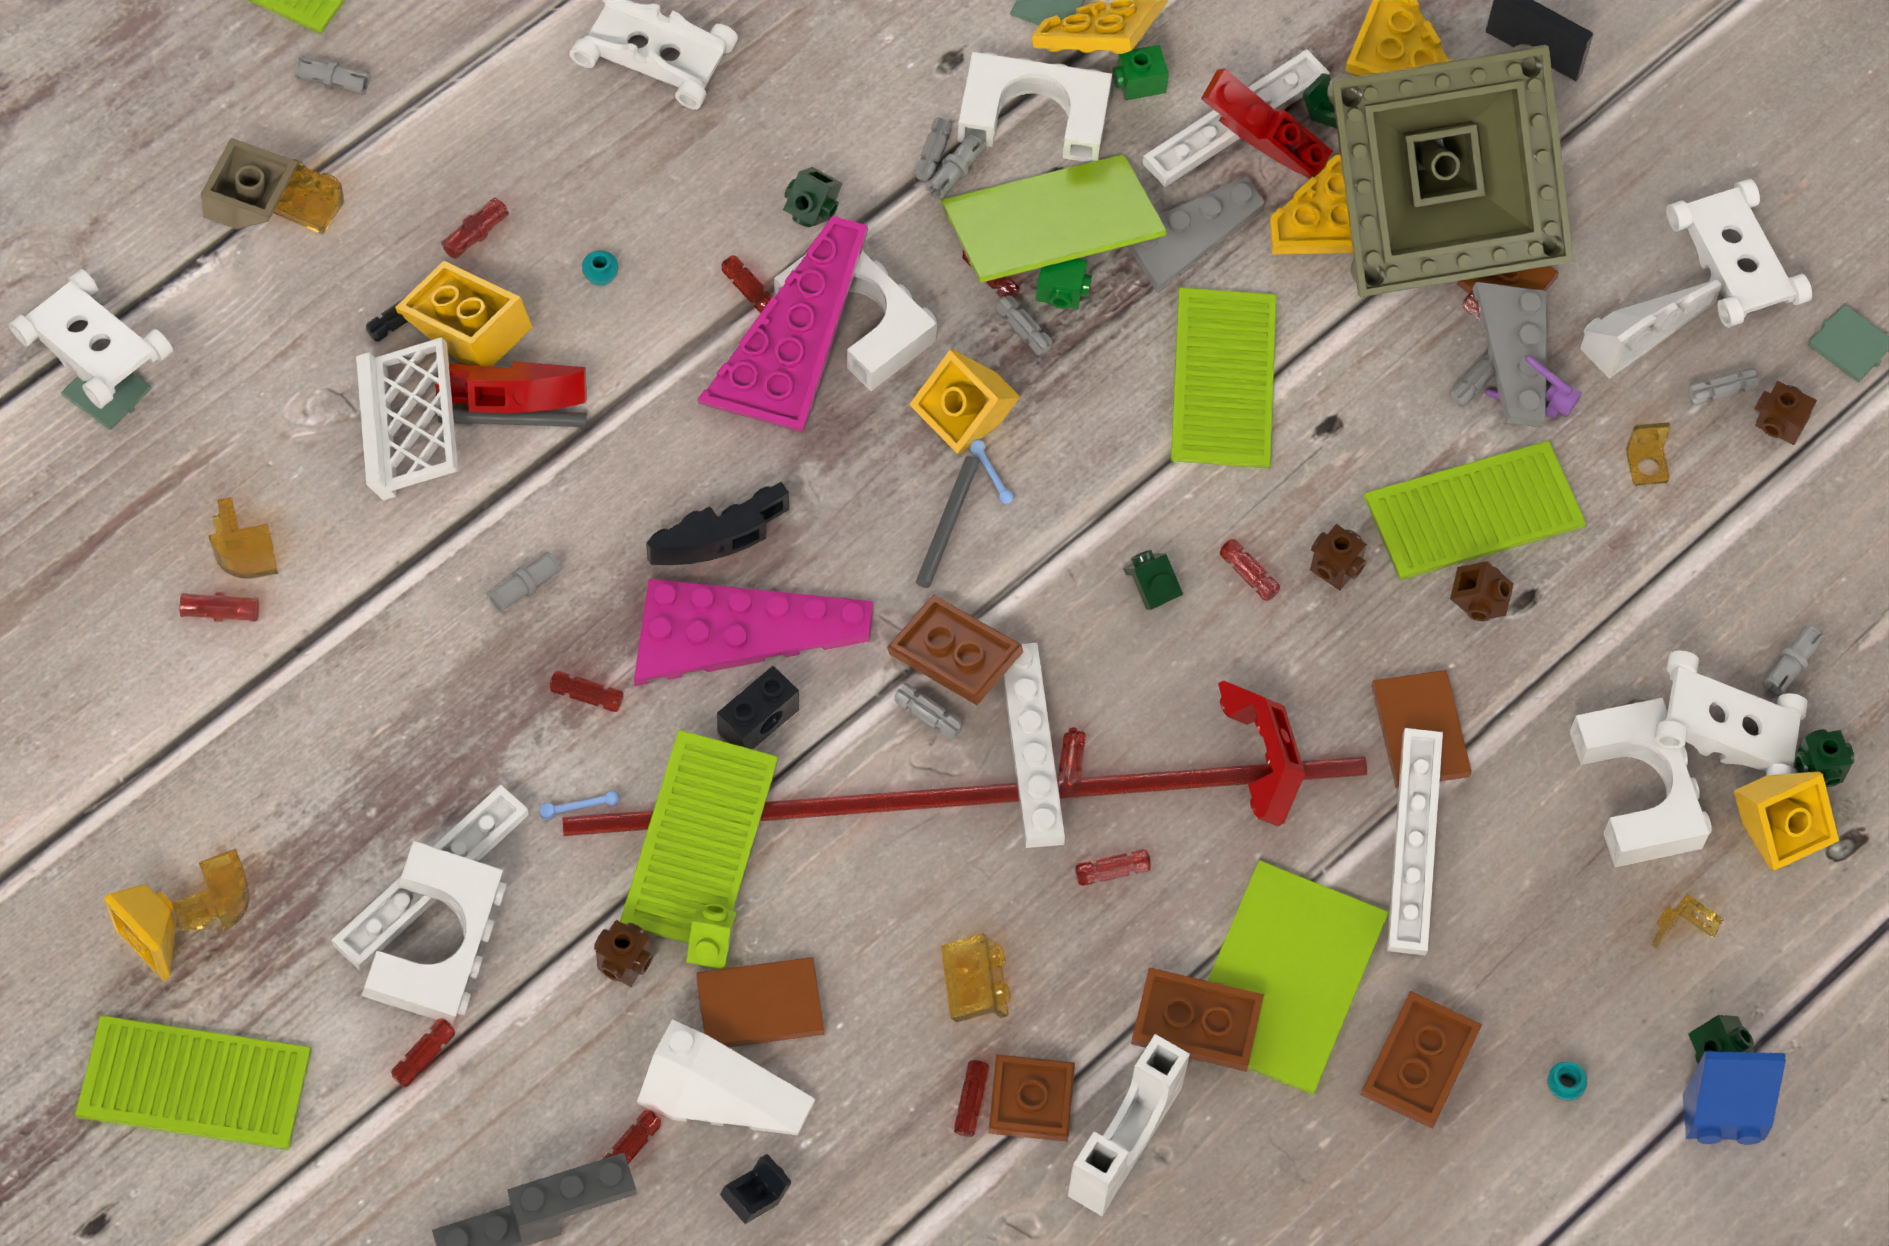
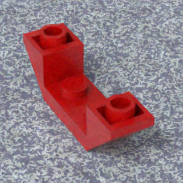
[1218,680,1305,826]

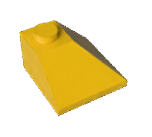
[909,349,1020,454]
[1734,772,1839,871]
[103,884,176,982]

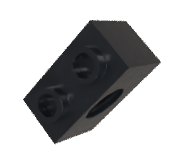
[717,666,799,750]

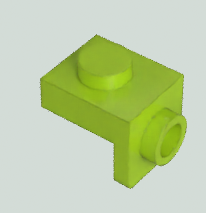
[686,904,737,969]

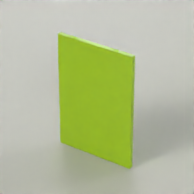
[941,154,1167,283]
[1207,860,1389,1095]

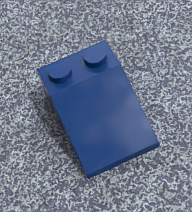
[1683,1052,1786,1145]

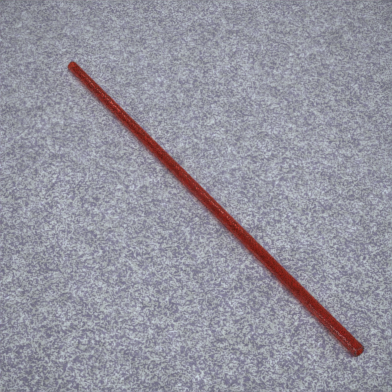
[562,756,1367,836]

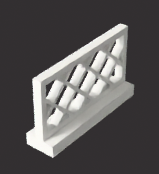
[356,337,458,500]

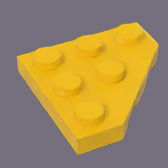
[1031,0,1168,54]
[1345,0,1452,76]
[1269,154,1353,255]

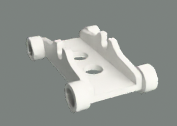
[569,0,738,109]
[1666,179,1812,328]
[8,268,173,409]
[1655,650,1808,776]

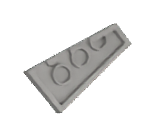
[1127,176,1265,293]
[1472,282,1547,428]

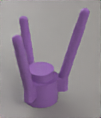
[1485,355,1582,419]

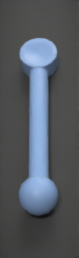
[970,440,1014,504]
[540,791,620,820]

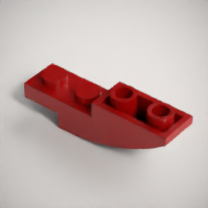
[1201,68,1333,179]
[435,361,587,413]

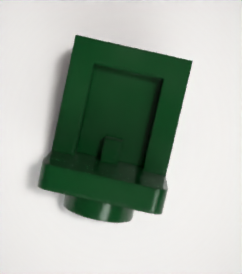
[1303,73,1337,129]
[1123,550,1184,610]

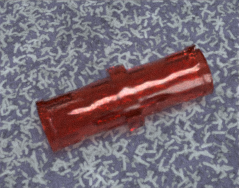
[441,197,509,259]
[179,592,259,622]

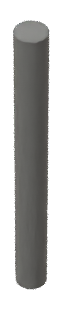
[438,408,587,427]
[916,456,979,588]

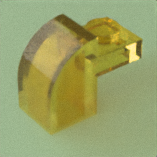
[208,497,278,579]
[171,849,250,931]

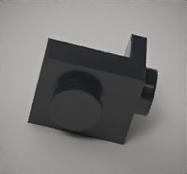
[719,1154,791,1224]

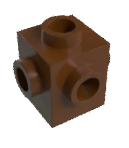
[1754,381,1817,445]
[1310,524,1367,590]
[1450,561,1514,622]
[594,920,653,987]

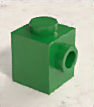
[1112,45,1169,101]
[1036,258,1092,309]

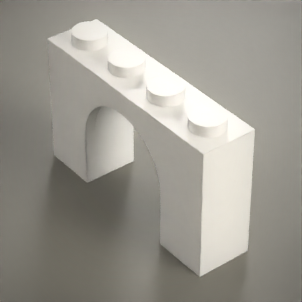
[957,52,1112,162]
[774,248,937,391]
[1570,698,1711,867]
[362,841,507,1025]
[1068,1034,1190,1216]

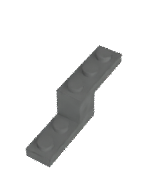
[432,1153,637,1246]

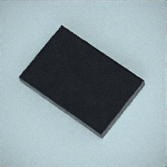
[1485,0,1594,81]

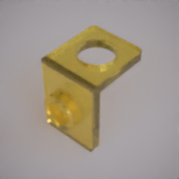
[1625,422,1671,486]
[1652,894,1724,948]

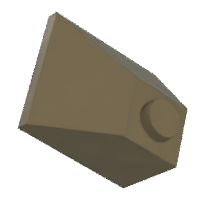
[201,138,298,229]

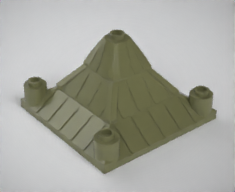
[1327,44,1574,297]

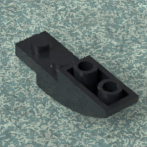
[646,482,789,565]

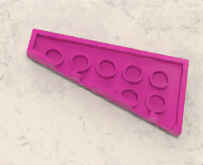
[697,216,868,433]
[634,579,873,686]

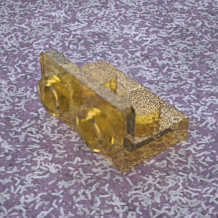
[273,159,344,235]
[941,933,1011,1022]

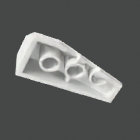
[1580,280,1722,379]
[637,1019,815,1135]

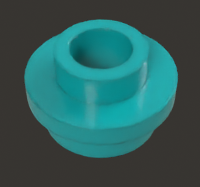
[582,250,618,286]
[1547,1062,1588,1101]

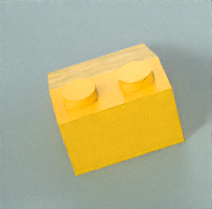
[395,261,533,367]

